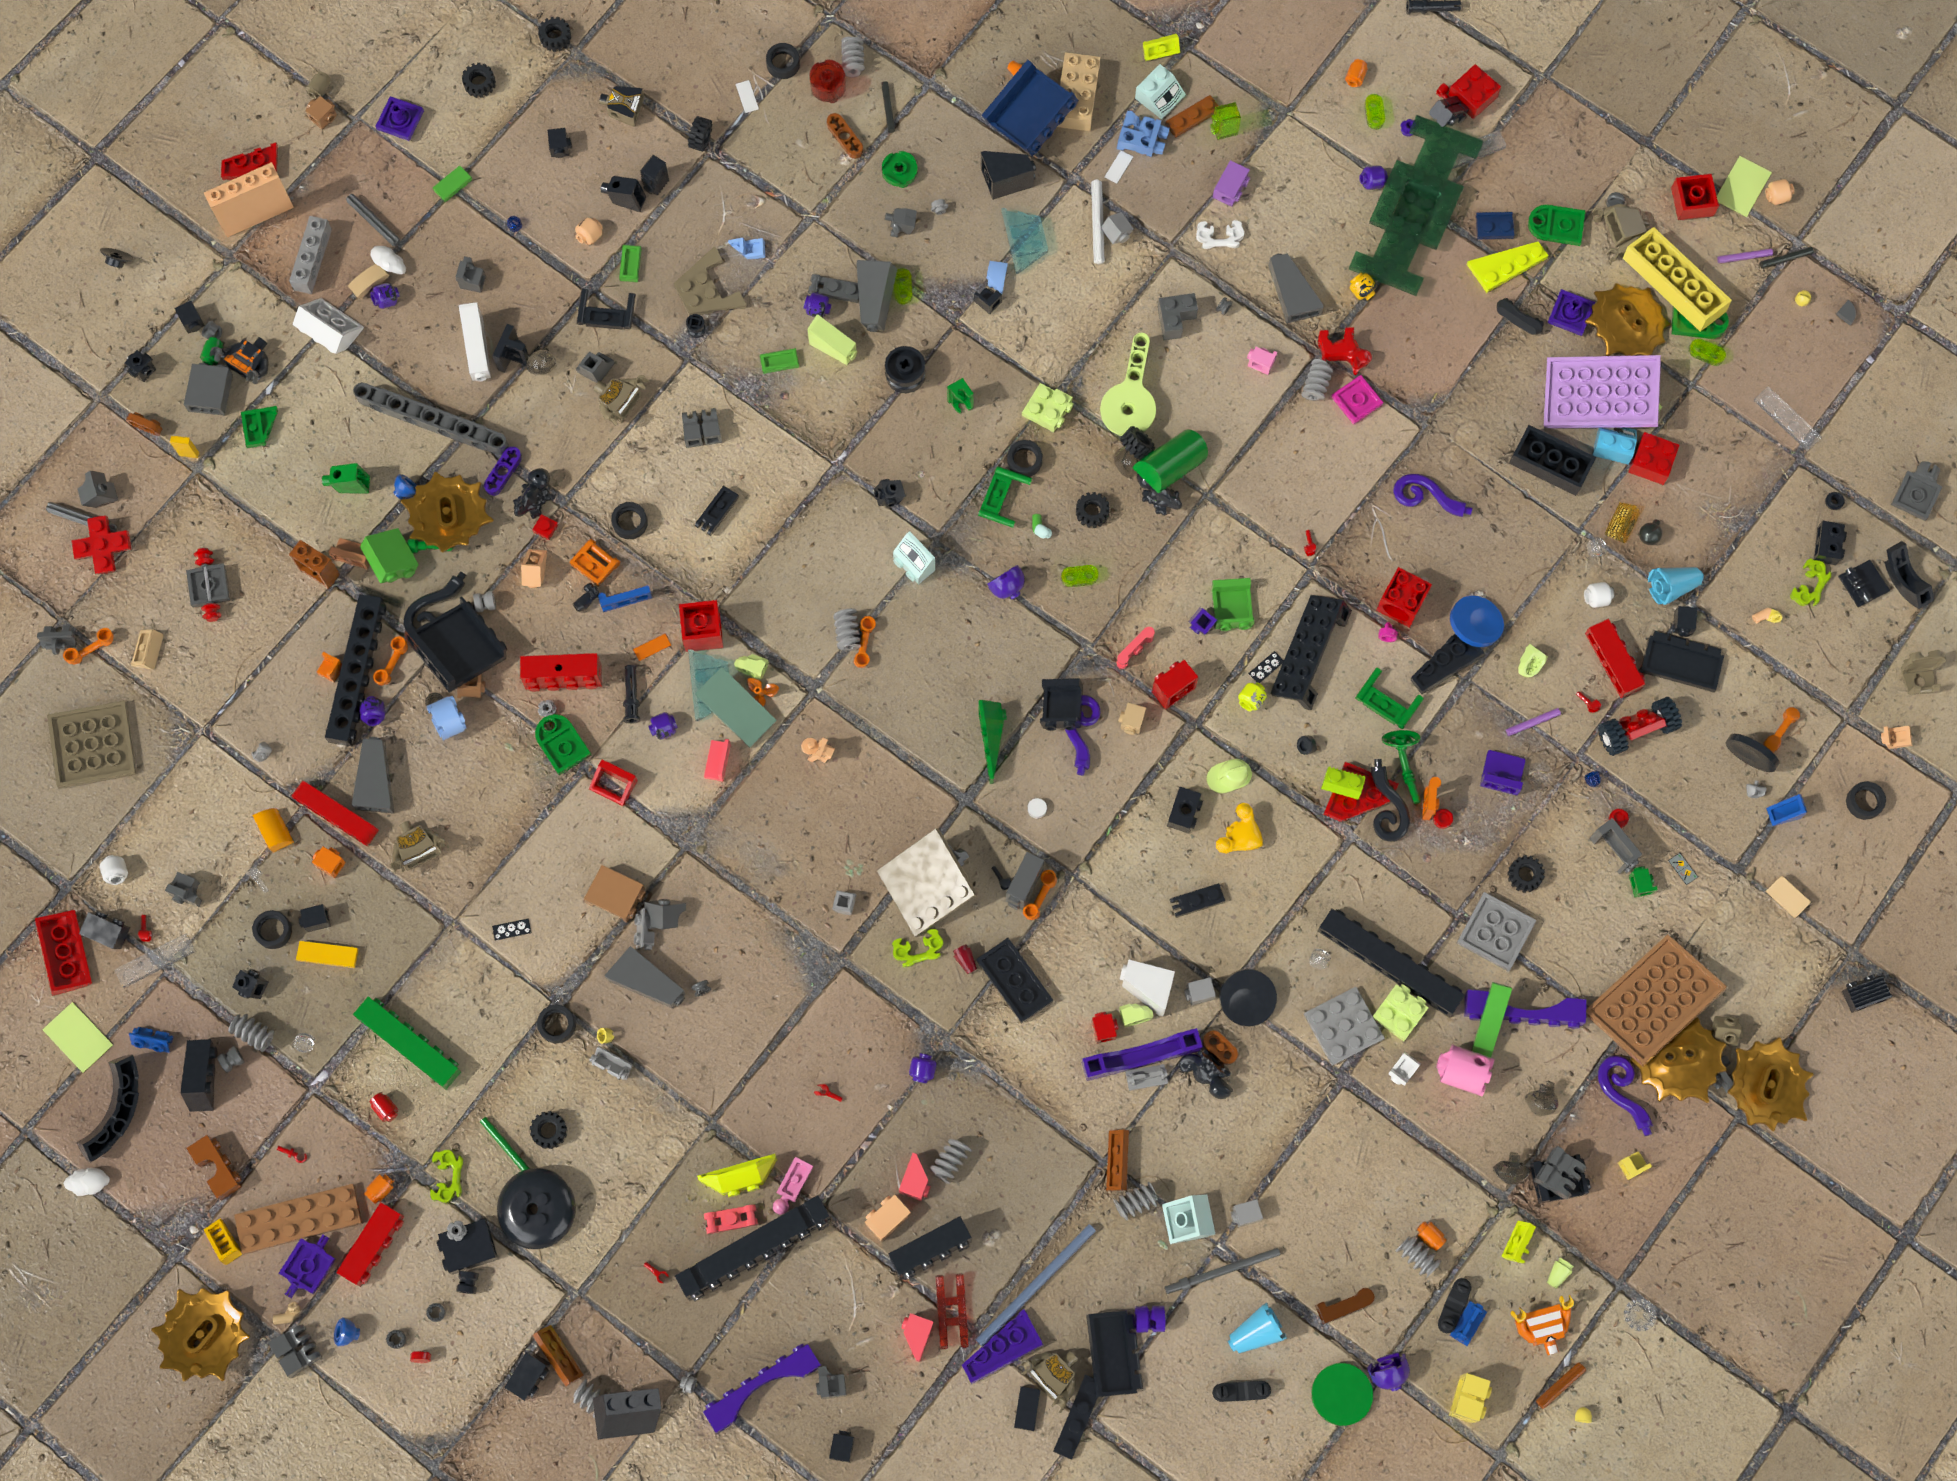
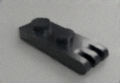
[695,485,739,536]
[1169,883,1225,918]

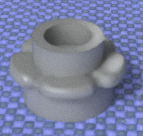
[931,199,948,215]
[538,700,557,717]
[447,1221,467,1241]
[680,1374,697,1394]

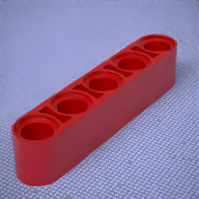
[291,781,379,846]

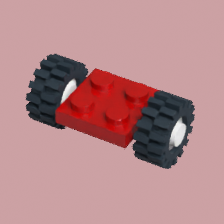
[1598,697,1682,756]

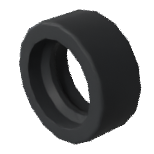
[766,43,800,79]
[1007,440,1043,477]
[611,502,648,540]
[1846,781,1886,820]
[252,910,292,949]
[537,1004,576,1044]

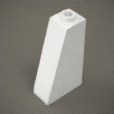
[459,302,491,381]

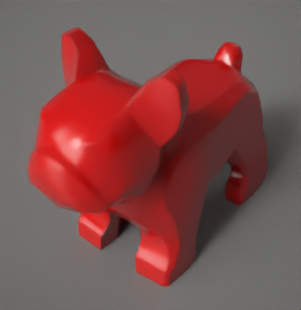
[1318,327,1372,375]

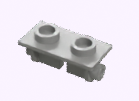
[634,908,655,951]
[589,1046,633,1080]
[1125,1064,1168,1091]

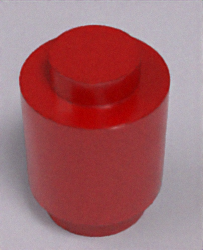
[369,1092,399,1122]

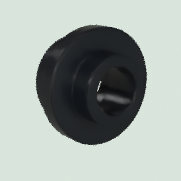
[1825,492,1844,510]

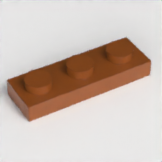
[1165,95,1220,138]
[1106,1129,1129,1192]
[533,1325,584,1386]

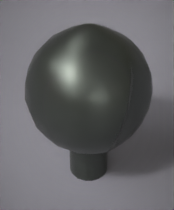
[1639,519,1662,545]

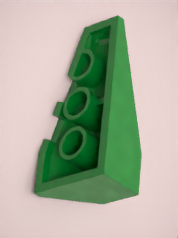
[978,700,1007,784]

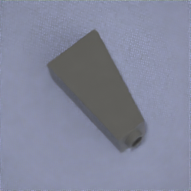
[1268,253,1324,324]
[857,260,897,332]
[352,737,394,814]
[604,946,685,1009]

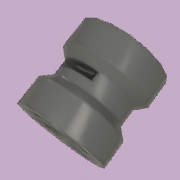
[217,1046,245,1073]

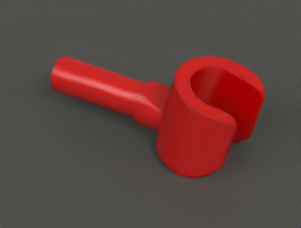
[1436,83,1449,99]
[1304,530,1316,556]
[1576,691,1601,713]
[138,915,152,942]
[814,1084,842,1102]
[643,1262,669,1283]

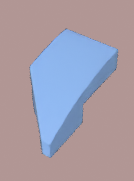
[728,238,765,259]
[987,261,1008,294]

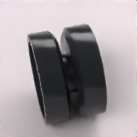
[885,346,926,394]

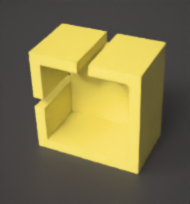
[1449,1373,1492,1423]

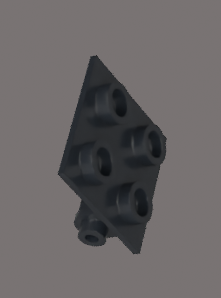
[1838,560,1890,608]

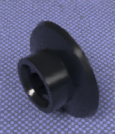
[100,248,133,268]

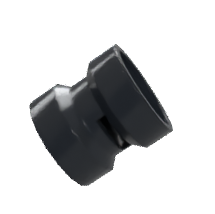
[686,314,706,338]
[456,1271,479,1294]

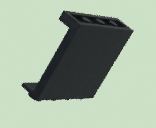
[404,597,507,693]

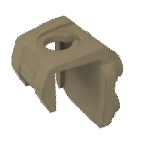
[1901,650,1946,695]

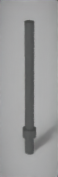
[1164,1248,1280,1294]

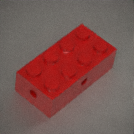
[520,653,602,692]

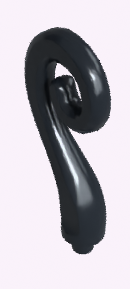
[403,571,466,630]
[1371,759,1410,842]

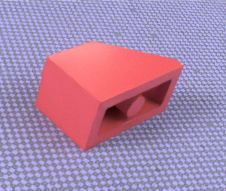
[899,1153,931,1201]
[901,1313,934,1362]

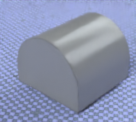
[832,891,857,915]

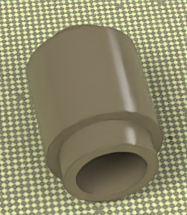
[306,71,331,99]

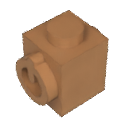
[305,96,337,130]

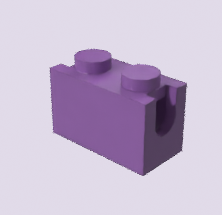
[1213,160,1250,207]

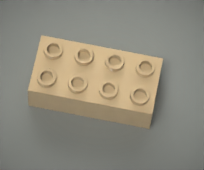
[1057,52,1101,131]

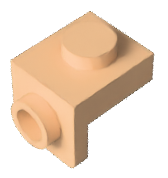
[1881,726,1913,749]

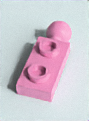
[773,1157,813,1215]

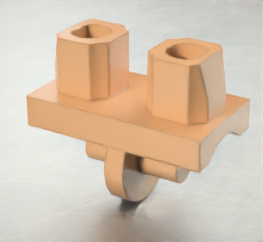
[801,738,835,763]

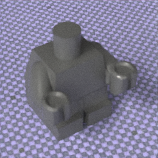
[884,208,917,238]

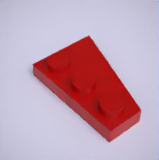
[221,142,278,180]

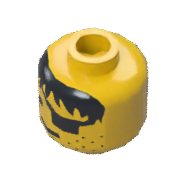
[1349,273,1377,300]

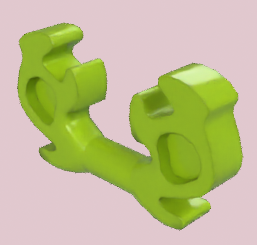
[1790,558,1831,606]
[892,929,943,967]
[430,1150,463,1203]

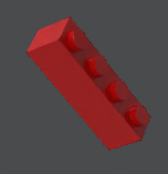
[1585,618,1645,699]
[336,1202,404,1287]

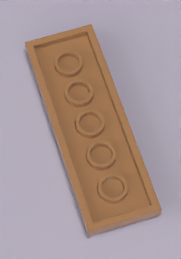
[234,1184,362,1255]

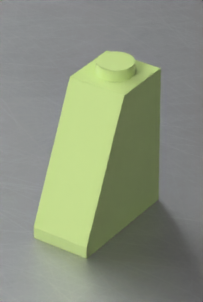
[807,315,857,365]

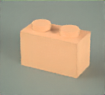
[865,1195,911,1242]

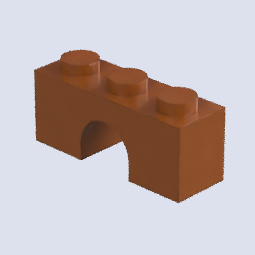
[186,1135,242,1201]

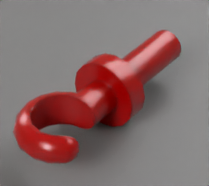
[277,1145,307,1163]

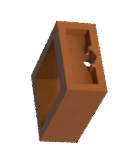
[289,540,340,589]

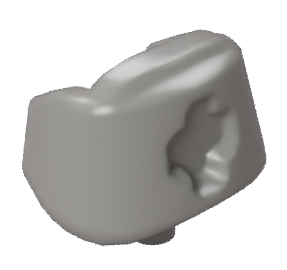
[252,742,272,762]
[1746,781,1767,798]

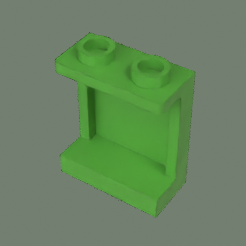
[1211,578,1254,631]

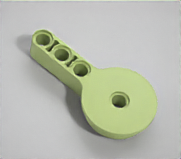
[1100,333,1156,436]

